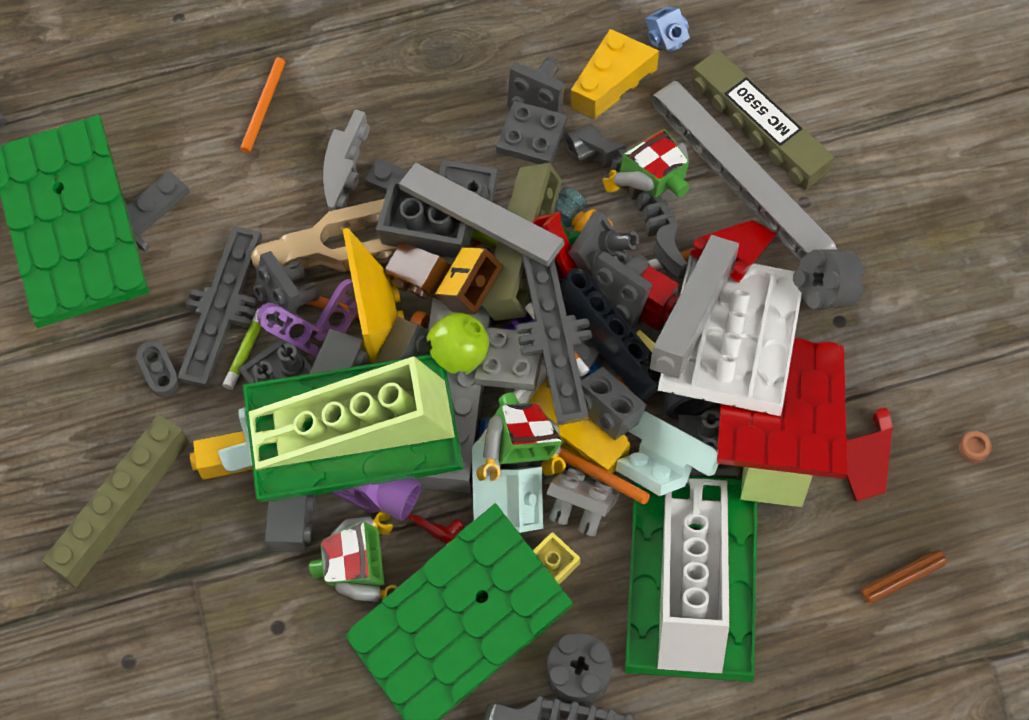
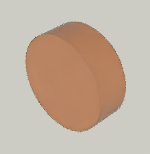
[959,431,992,463]

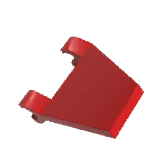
[690,220,777,283]
[846,408,893,502]

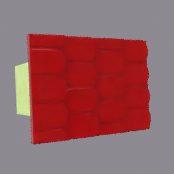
[716,338,847,507]

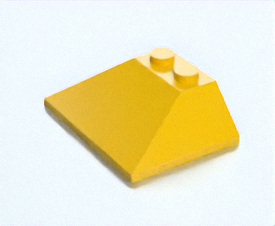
[342,228,404,364]

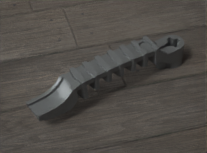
[564,124,687,280]
[484,696,647,720]

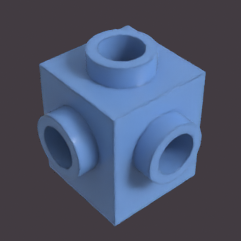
[645,6,690,52]

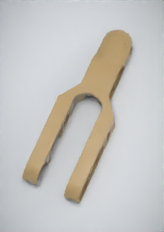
[251,199,397,272]

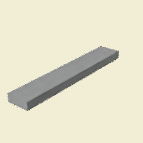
[399,163,564,267]

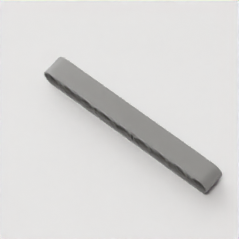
[651,81,837,261]

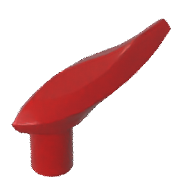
[407,513,464,544]

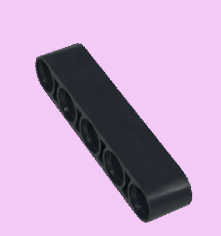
[559,268,661,400]

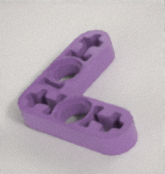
[257,279,358,357]

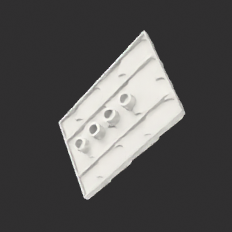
[658,255,802,416]

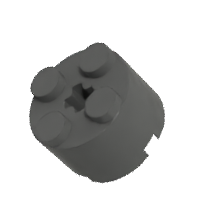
[793,249,865,309]
[547,634,612,706]

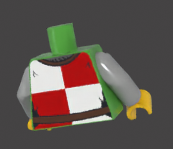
[602,129,690,198]
[476,392,566,481]
[309,511,398,602]

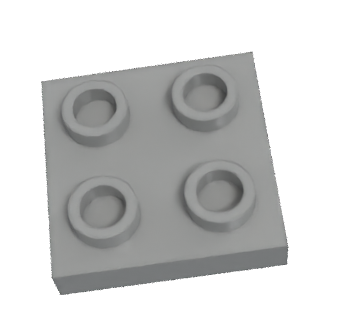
[474,328,543,394]
[547,469,620,536]

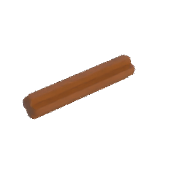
[861,550,947,604]

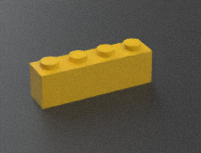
[528,378,630,474]

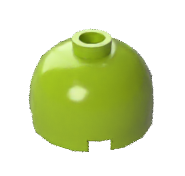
[427,313,489,375]

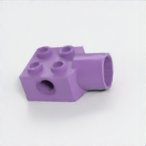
[330,478,422,521]

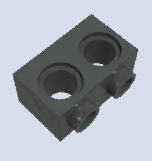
[581,367,647,440]

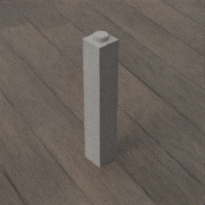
[650,235,739,379]

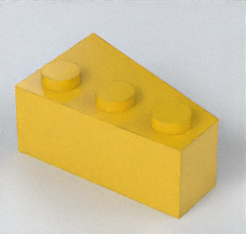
[571,29,659,119]

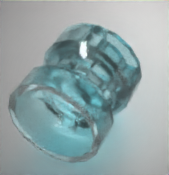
[554,187,586,227]

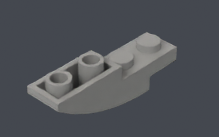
[323,110,370,211]

